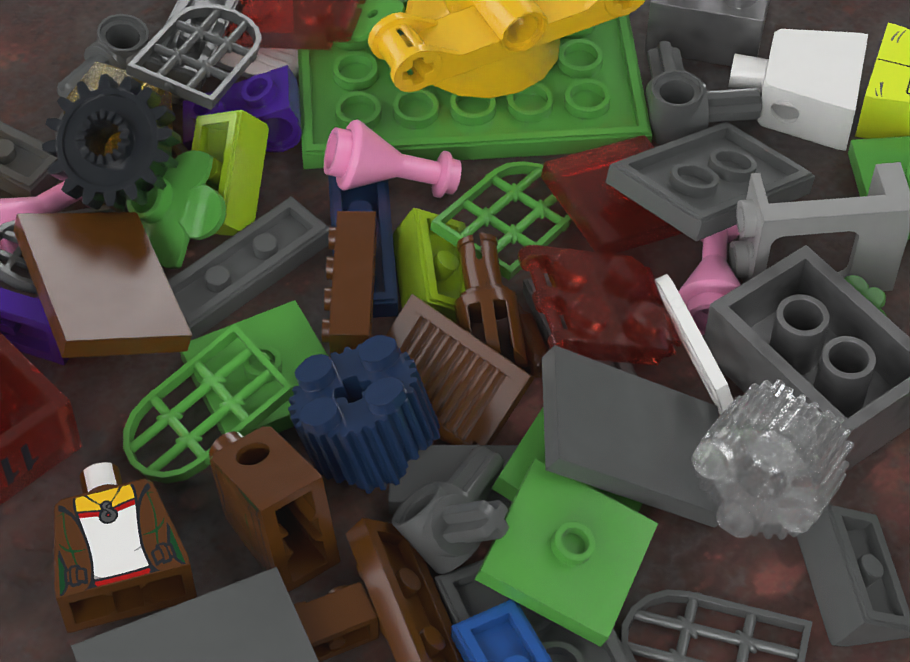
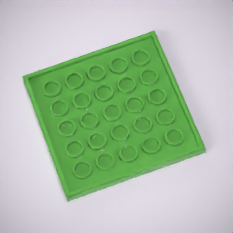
[296,0,652,169]

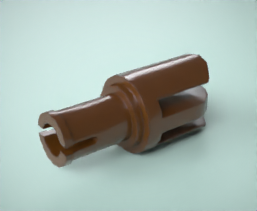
[454,233,528,369]

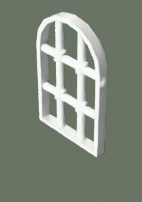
[655,274,745,439]

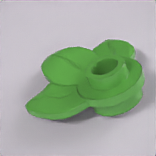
[127,150,226,269]

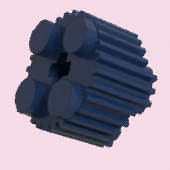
[288,335,440,494]

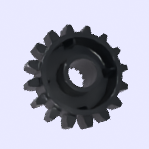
[42,74,182,212]

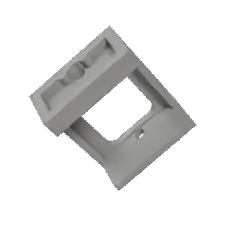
[729,162,910,291]

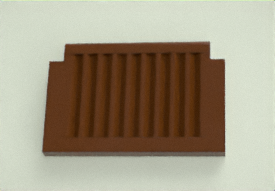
[385,294,535,445]

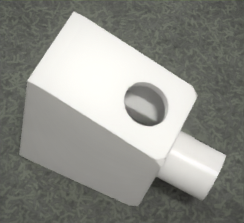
[728,29,868,151]

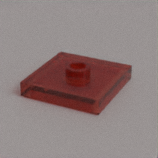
[541,135,683,258]

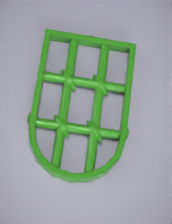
[430,161,578,280]
[123,323,294,483]

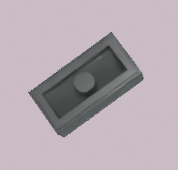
[796,504,910,647]

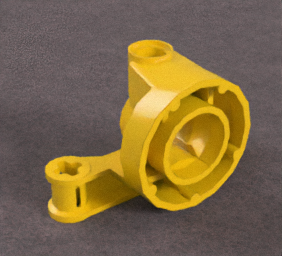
[368,0,645,99]

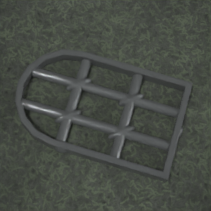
[126,4,262,110]
[621,589,813,662]

